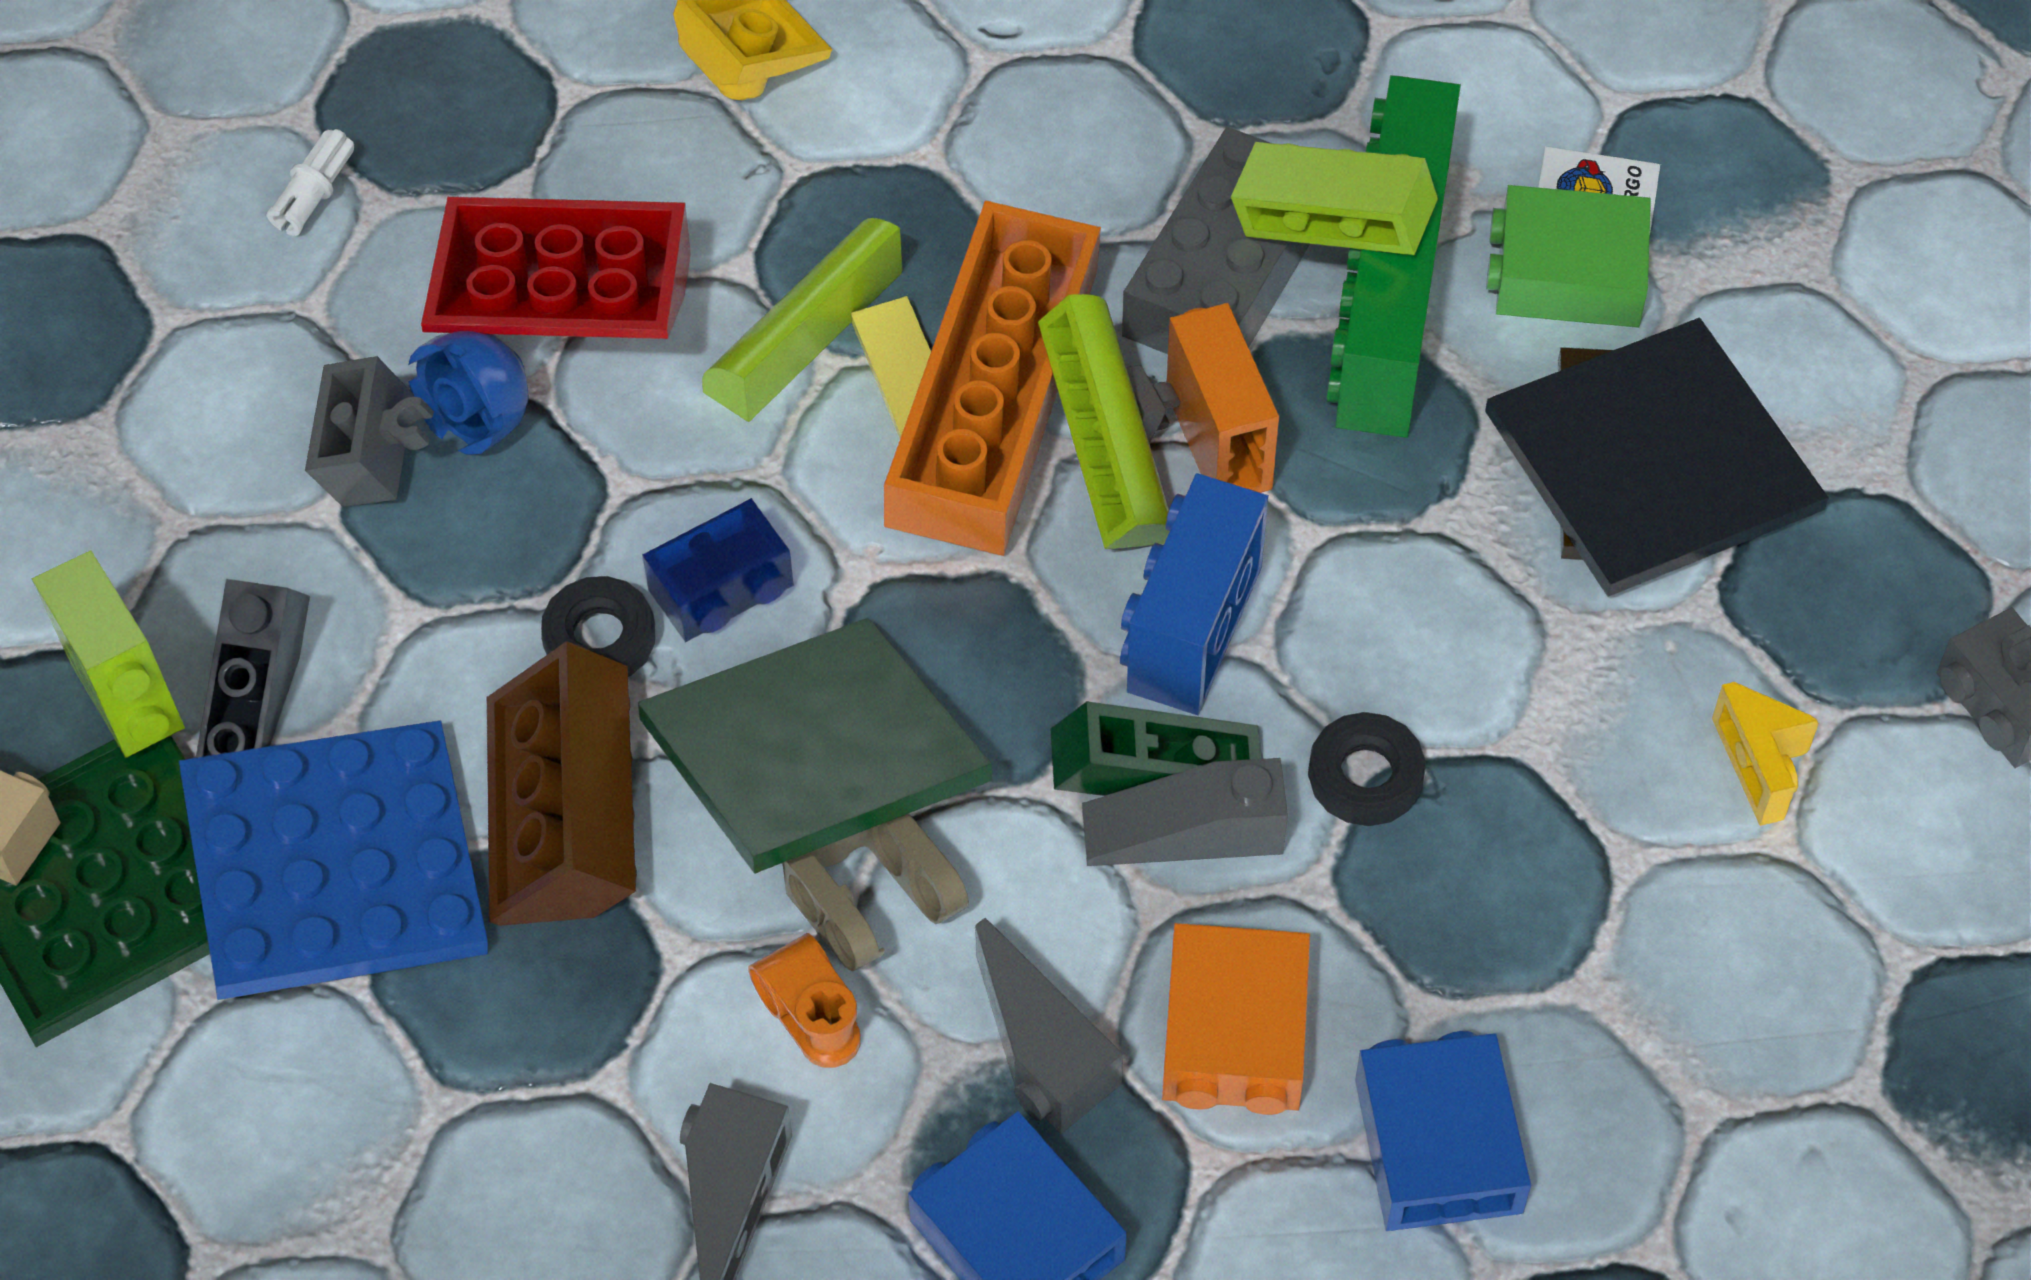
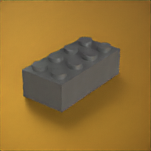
[1122,126,1310,354]

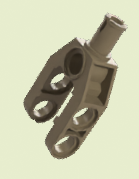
[782,814,969,971]

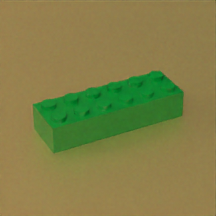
[1326,75,1461,438]

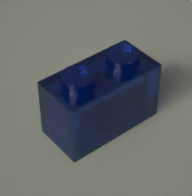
[642,498,794,643]

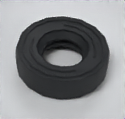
[541,576,655,677]
[1308,712,1426,826]

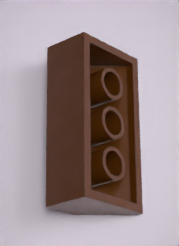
[486,641,637,926]

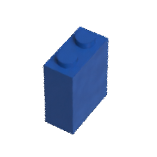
[1355,1031,1531,1232]
[908,1111,1126,1280]

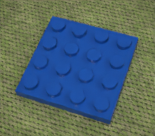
[179,720,488,1000]

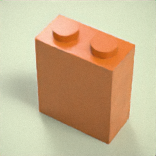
[1166,303,1279,493]
[1162,923,1310,1115]

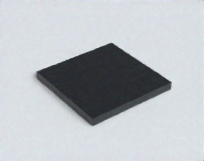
[1485,317,1829,597]

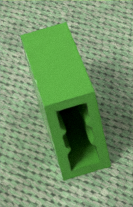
[1486,185,1651,328]

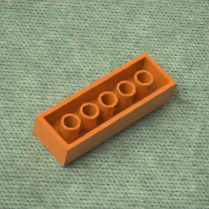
[884,200,1101,556]

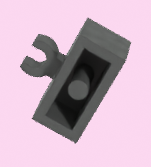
[305,356,434,507]
[1936,607,2031,768]

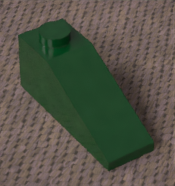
[1050,701,1261,796]

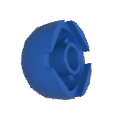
[408,331,529,455]

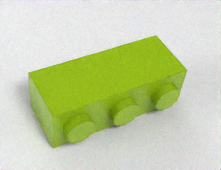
[1231,142,1438,255]

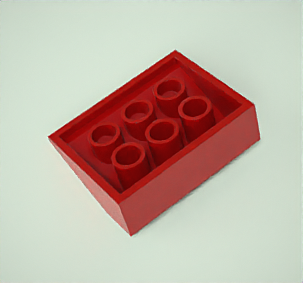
[421,196,691,339]

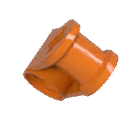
[748,933,861,1068]

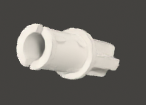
[266,129,354,236]

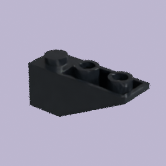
[196,579,310,758]

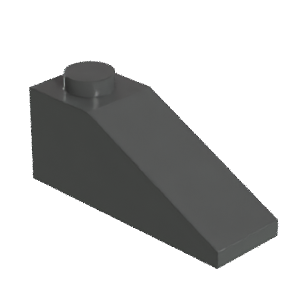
[1082,758,1288,866]
[975,918,1123,1134]
[680,1083,792,1280]

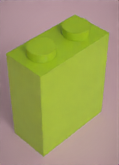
[31,550,185,757]

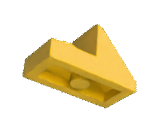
[1712,682,1819,826]

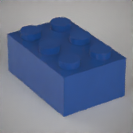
[1120,473,1269,716]

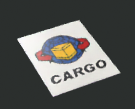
[1538,146,1660,232]

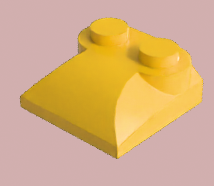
[673,0,832,100]

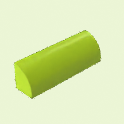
[702,218,902,422]
[1038,294,1170,549]

